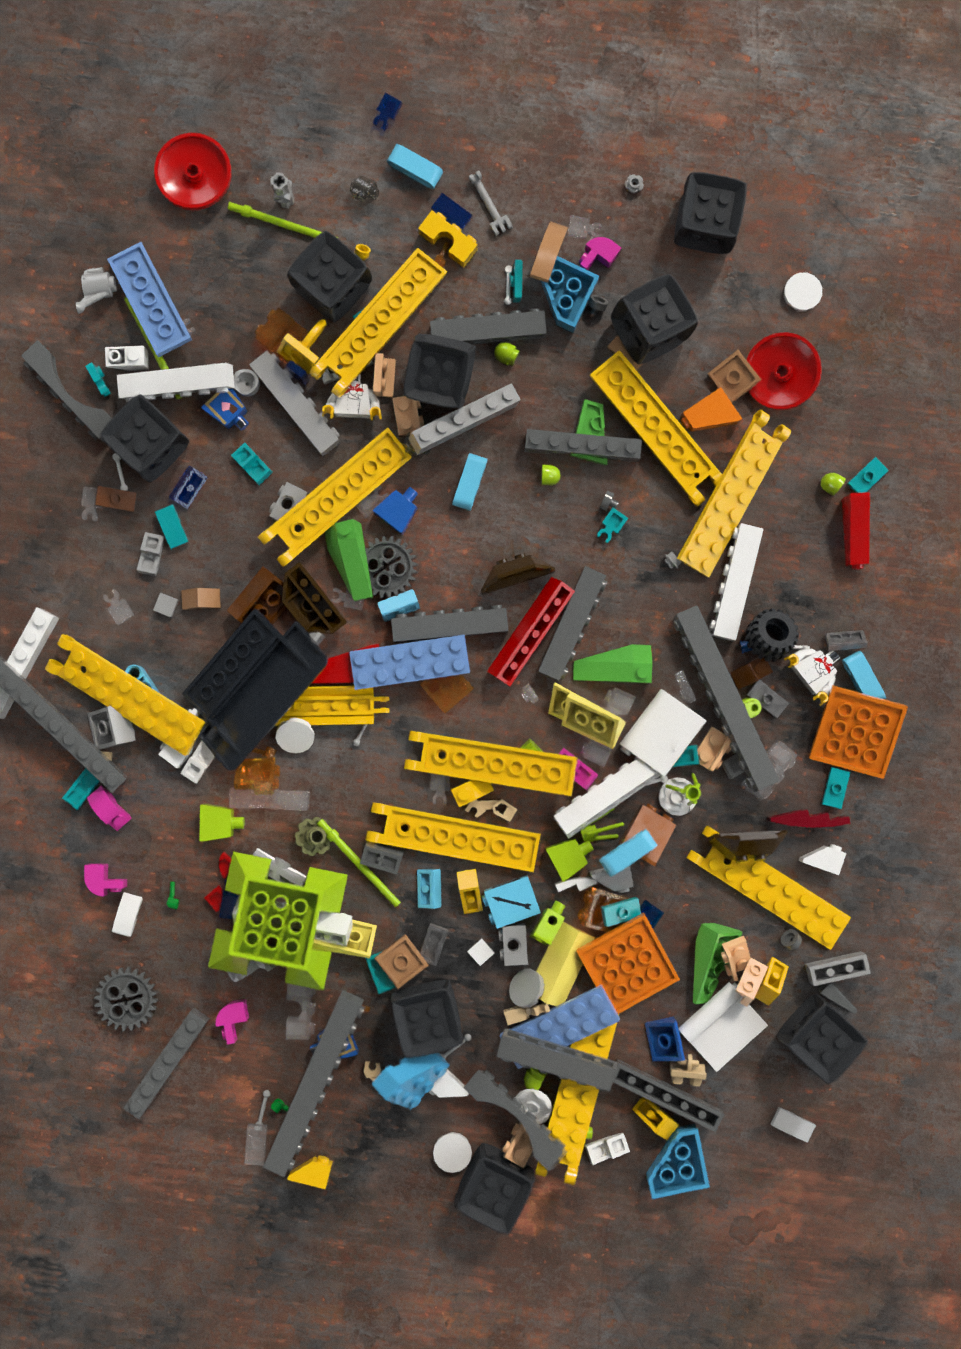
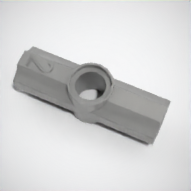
[270,173,294,208]
[253,848,307,886]

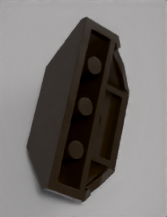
[481,553,555,595]
[282,562,348,634]
[708,830,788,862]

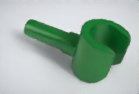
[167,882,180,909]
[271,1098,290,1113]

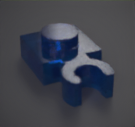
[373,92,403,131]

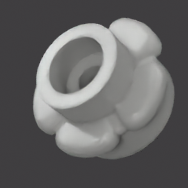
[625,174,644,193]
[664,551,681,569]

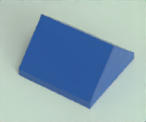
[645,1017,685,1061]

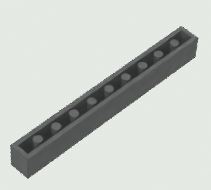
[673,605,780,792]
[0,655,127,793]
[263,990,365,1177]

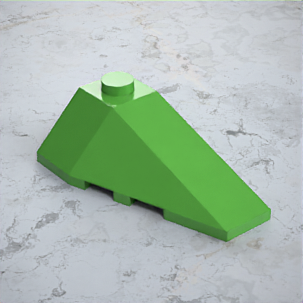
[325,519,373,601]
[573,644,652,684]
[693,923,742,1004]

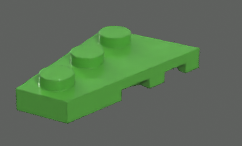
[570,399,608,465]

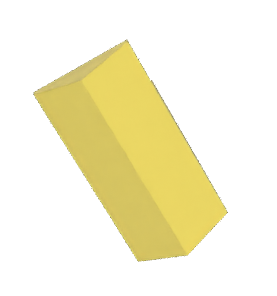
[548,683,626,749]
[312,920,377,958]
[536,922,595,1006]

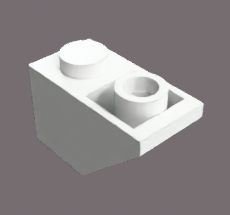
[105,346,149,371]

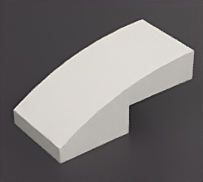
[180,740,215,784]
[555,877,597,892]
[112,892,143,937]
[584,1133,630,1165]

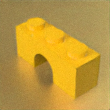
[418,211,478,268]

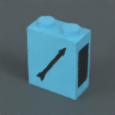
[482,875,541,928]

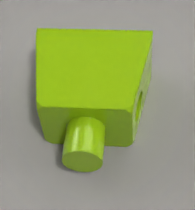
[200,804,245,842]
[545,838,594,882]
[530,900,565,946]

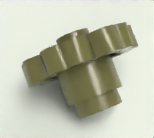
[294,817,332,856]

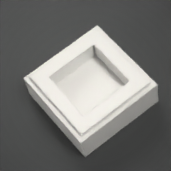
[467,938,494,966]

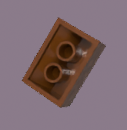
[227,566,287,625]

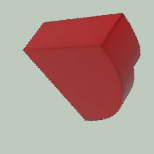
[219,851,232,879]
[204,885,224,912]

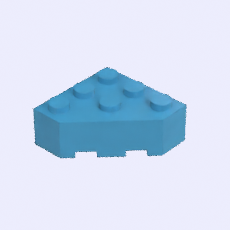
[540,256,599,333]
[372,1053,450,1110]
[646,1124,710,1199]

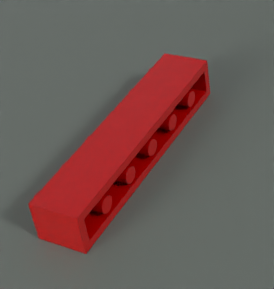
[487,577,575,687]

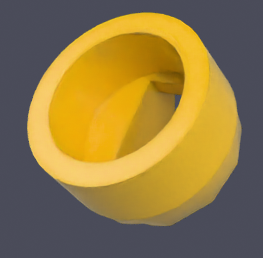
[354,244,371,261]

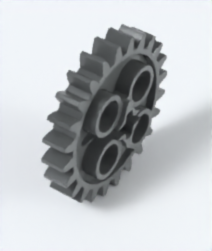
[365,536,418,598]
[94,967,159,1031]

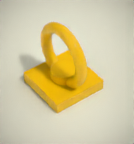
[277,319,327,376]

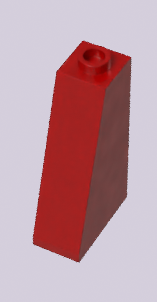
[842,492,870,570]
[311,644,380,684]

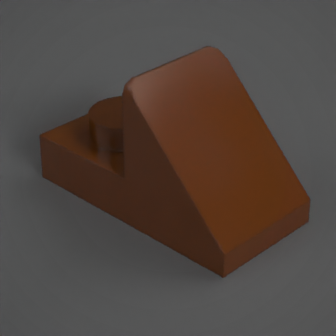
[730,658,773,690]

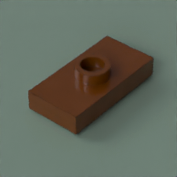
[95,486,137,512]

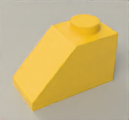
[451,780,494,807]
[457,869,483,914]
[755,957,789,1006]
[632,1097,679,1140]
[288,1156,333,1189]

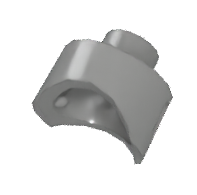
[234,369,260,396]

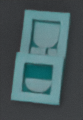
[231,443,273,485]
[155,504,189,549]

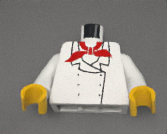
[322,374,382,420]
[784,649,840,706]

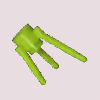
[665,773,701,806]
[581,808,624,842]

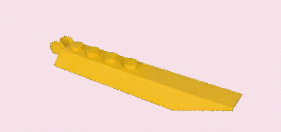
[275,686,389,726]

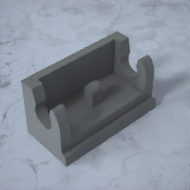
[360,841,404,875]

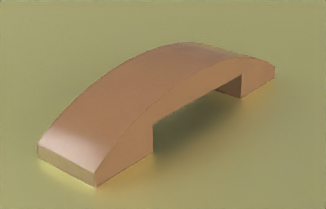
[530,221,568,283]

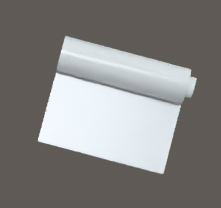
[620,689,706,777]
[678,982,768,1072]

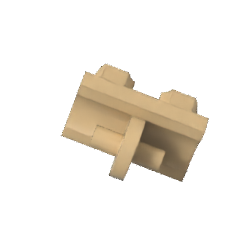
[669,1054,706,1086]

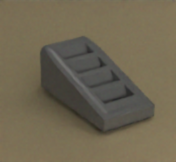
[817,982,858,1014]

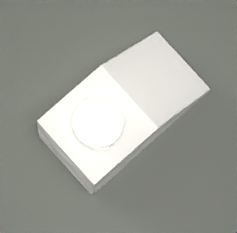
[799,844,846,875]
[429,1069,469,1097]

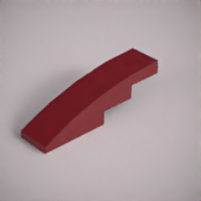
[767,809,851,828]

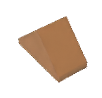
[181,588,221,610]

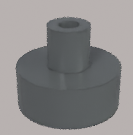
[588,295,608,315]
[599,490,619,511]
[781,930,802,950]

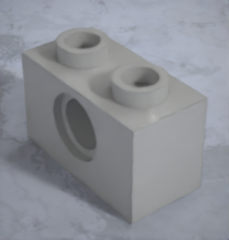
[269,482,308,521]
[499,923,528,966]

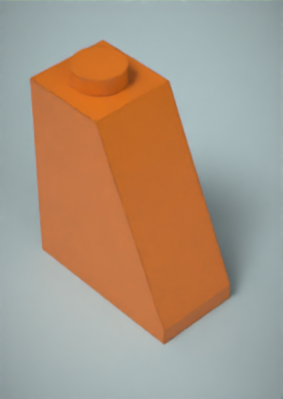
[681,387,742,432]

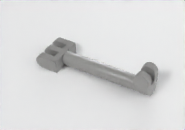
[469,171,513,236]

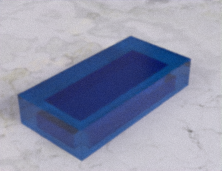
[431,193,473,232]
[286,360,310,386]

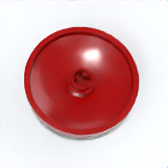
[154,133,232,210]
[746,332,822,410]

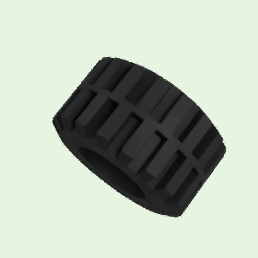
[745,608,799,662]

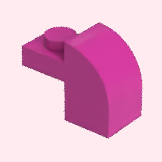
[579,237,621,270]
[559,748,598,790]
[87,785,132,831]
[84,864,127,896]
[216,999,249,1045]

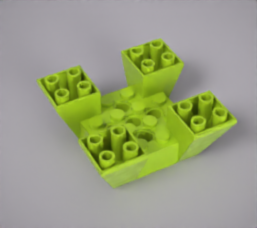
[208,852,348,990]

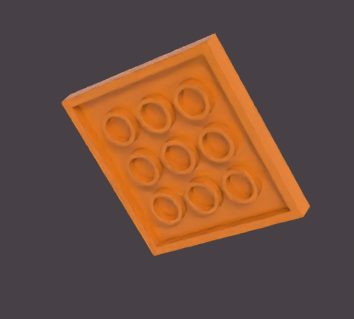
[809,685,908,779]
[576,913,680,1014]

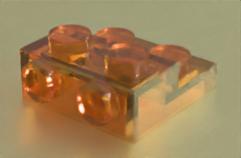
[255,307,309,364]
[420,675,474,714]
[234,758,280,795]
[578,886,629,932]

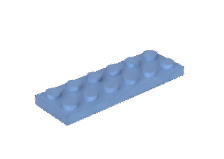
[107,242,192,357]
[350,635,470,690]
[500,985,620,1069]

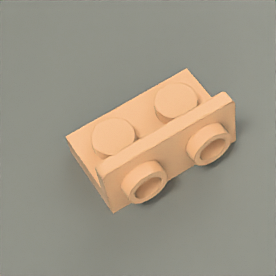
[373,353,396,397]
[393,396,424,437]
[698,726,731,771]
[721,936,750,982]
[736,958,768,1007]
[502,1122,533,1168]

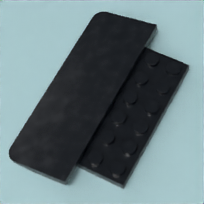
[182,609,328,770]

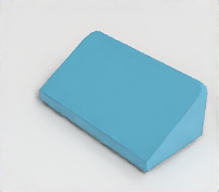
[378,589,420,622]
[417,869,441,909]

